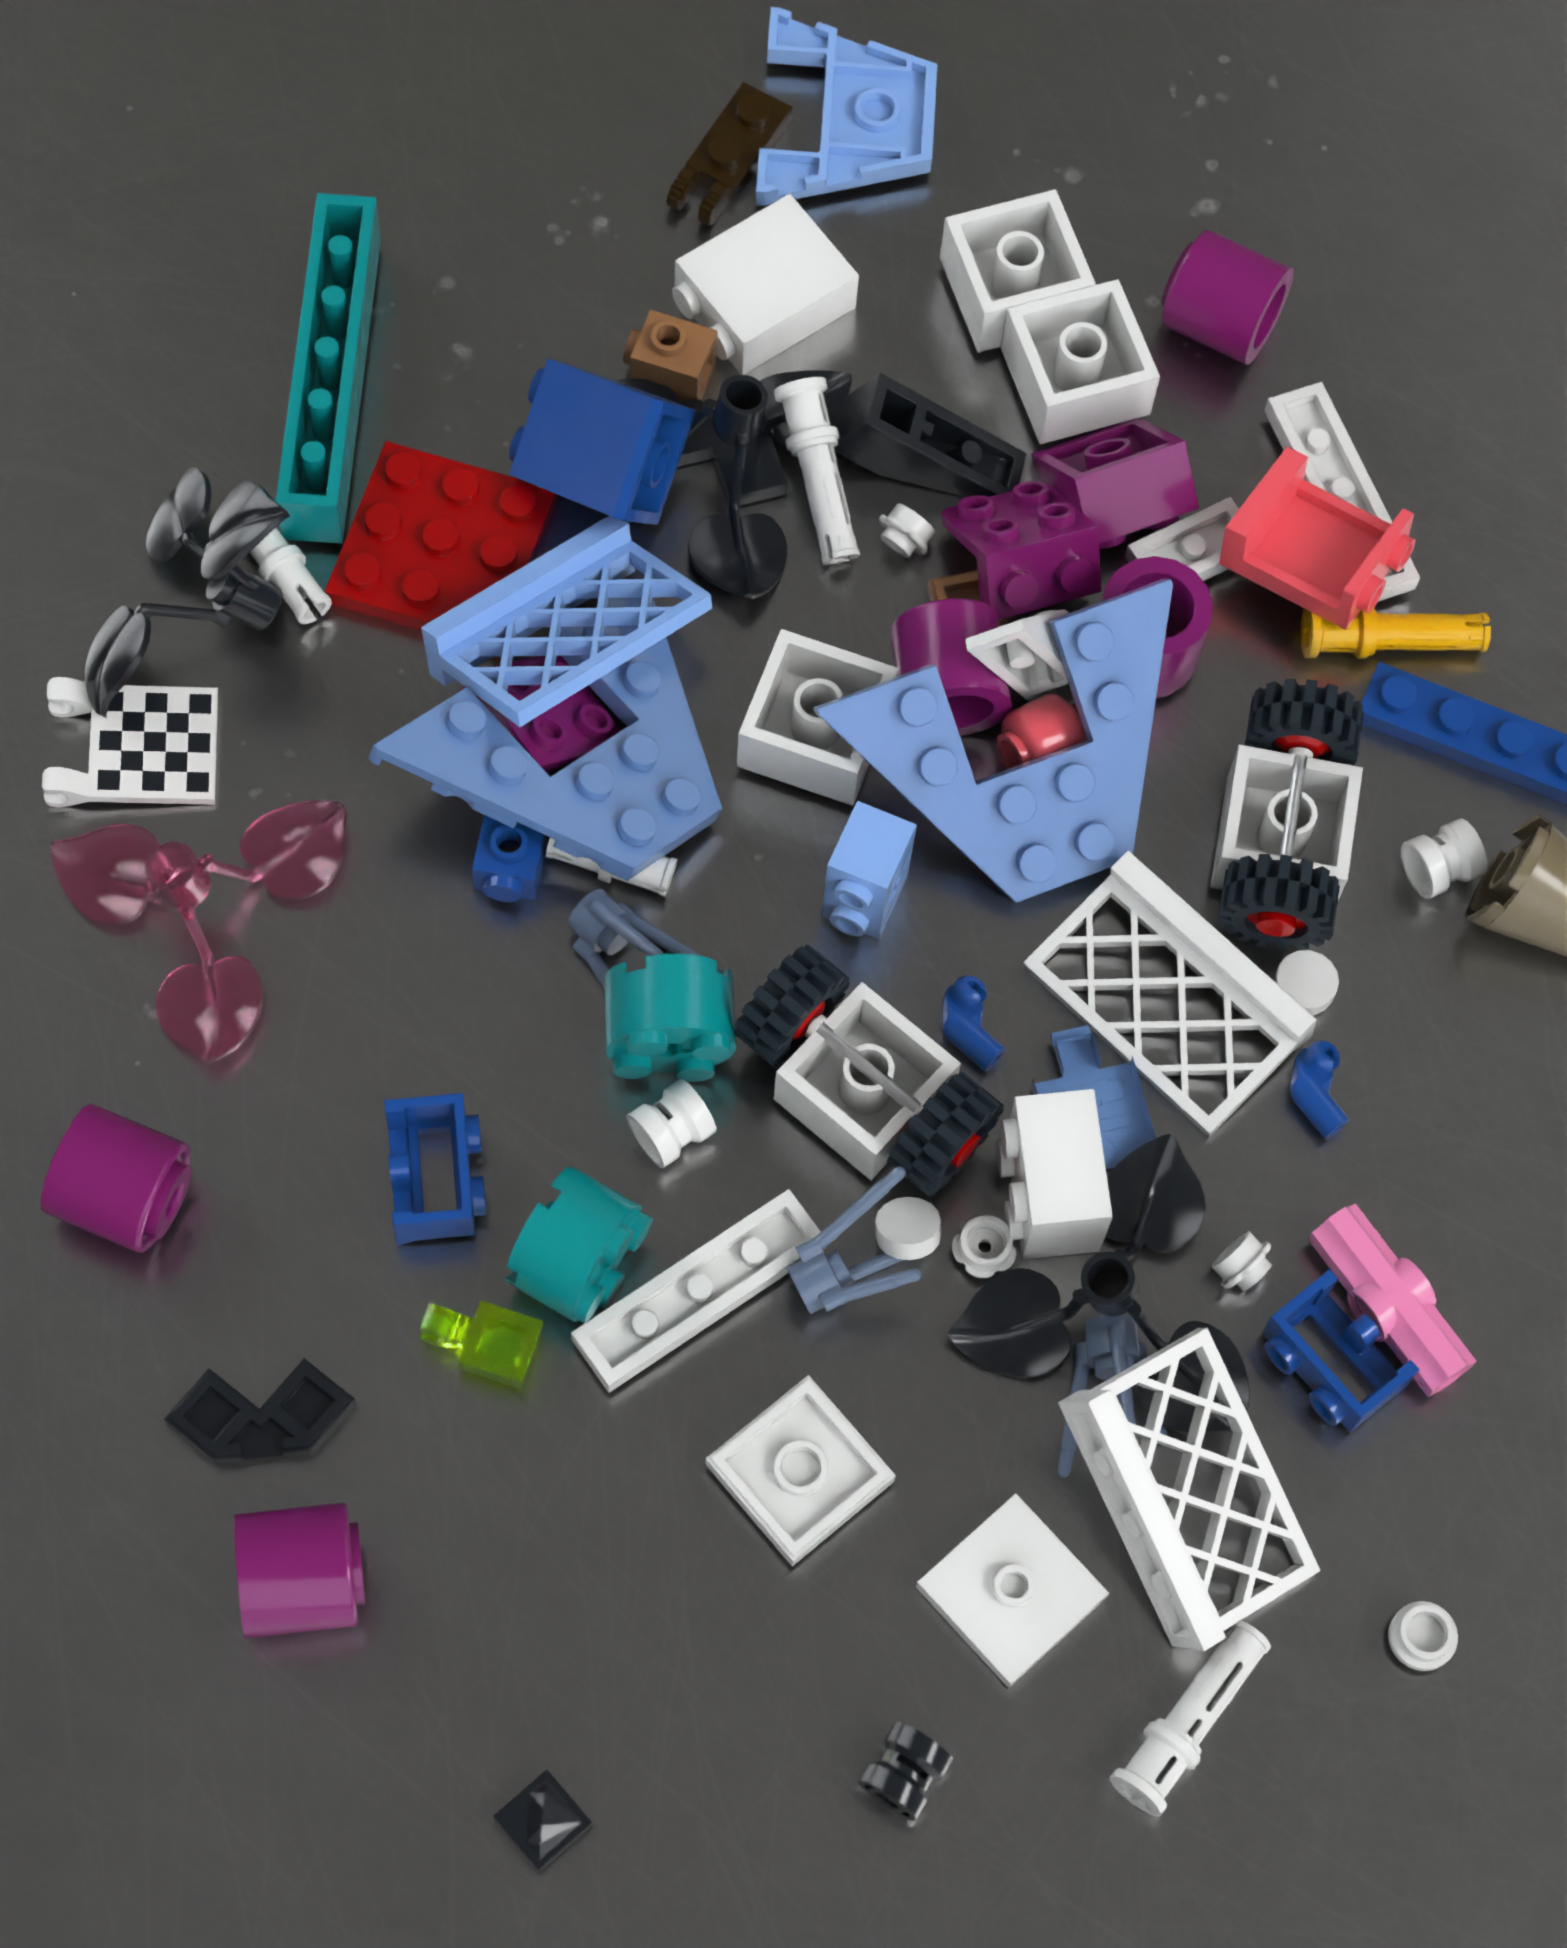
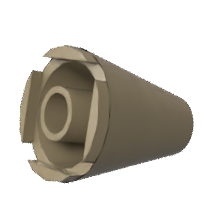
[1468,814,1567,957]

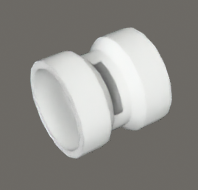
[1401,818,1488,899]
[626,1079,717,1168]

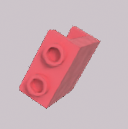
[1219,446,1416,630]

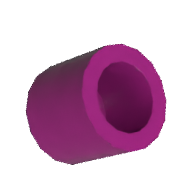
[1162,230,1294,365]
[1101,556,1213,698]
[890,598,1012,736]
[40,1103,191,1253]
[234,1503,365,1639]

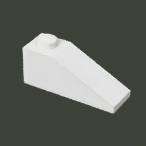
[965,609,1075,705]

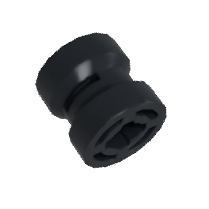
[858,1722,953,1821]

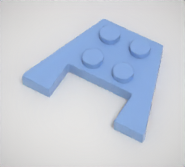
[755,7,937,206]

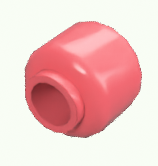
[997,693,1087,769]

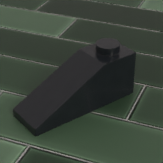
[834,373,1027,497]

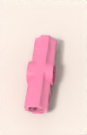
[1308,1203,1477,1397]

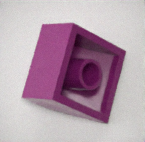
[1031,418,1199,549]

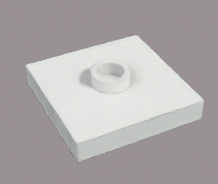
[705,1375,896,1566]
[916,1493,1109,1689]

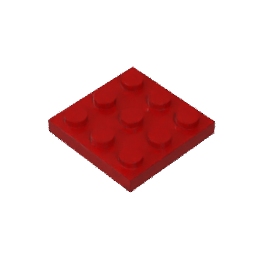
[324,441,557,631]

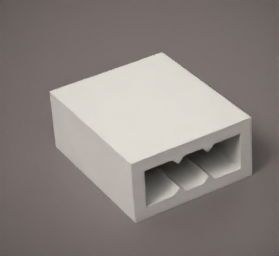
[672,194,859,375]

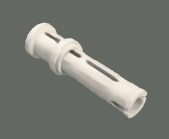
[774,377,860,565]
[1110,1620,1271,1817]

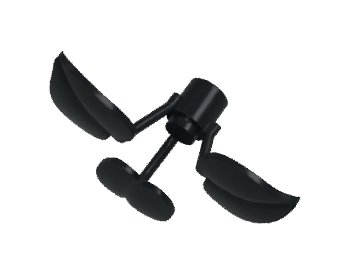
[616,370,852,599]
[85,467,290,718]
[948,1134,1250,1434]

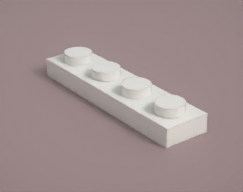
[1264,382,1420,601]
[571,1189,826,1393]

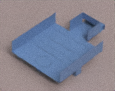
[1031,1025,1156,1169]

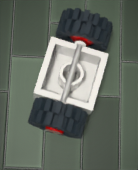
[1210,679,1364,950]
[734,944,1004,1197]

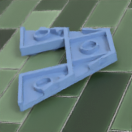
[368,578,722,881]
[813,578,1173,903]

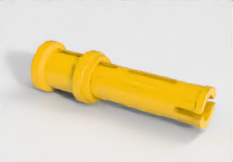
[1300,608,1491,659]

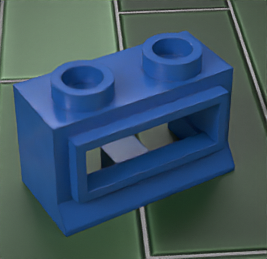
[384,1093,487,1245]
[1262,1269,1420,1433]

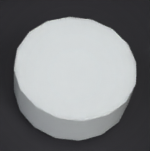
[1273,950,1339,1016]
[875,1197,941,1260]

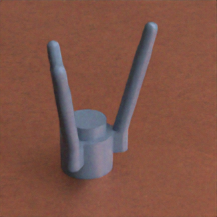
[568,889,724,988]
[787,1166,922,1314]
[1058,1315,1168,1478]

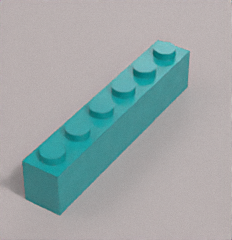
[275,193,381,544]

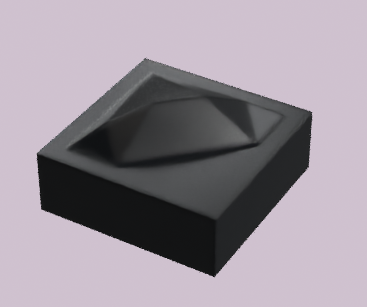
[493,1769,593,1873]

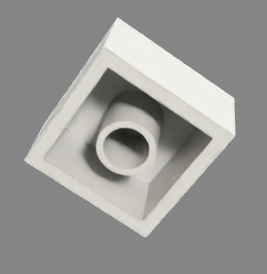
[940,189,1096,353]
[1000,279,1160,444]
[737,629,899,806]
[996,1089,1113,1260]

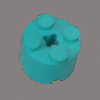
[604,954,736,1082]
[505,1166,653,1323]

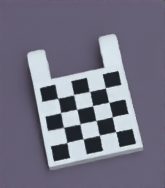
[42,677,218,807]

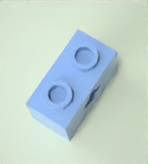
[821,801,917,940]

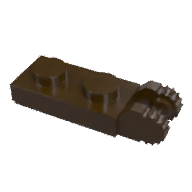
[666,82,793,227]

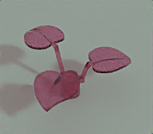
[51,800,347,1062]

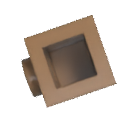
[623,309,718,402]

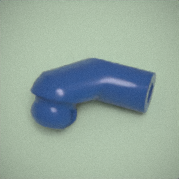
[942,975,1006,1072]
[1289,1040,1350,1139]

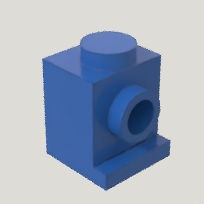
[472,815,549,902]

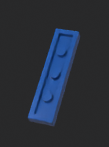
[1361,662,1567,805]

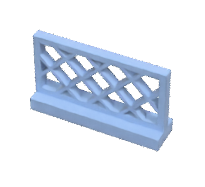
[421,516,712,727]

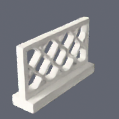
[1023,851,1317,1137]
[1058,1328,1321,1651]

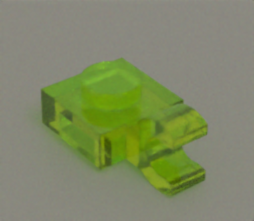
[420,1300,544,1389]

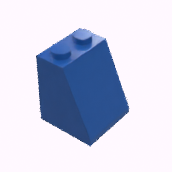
[509,358,696,525]

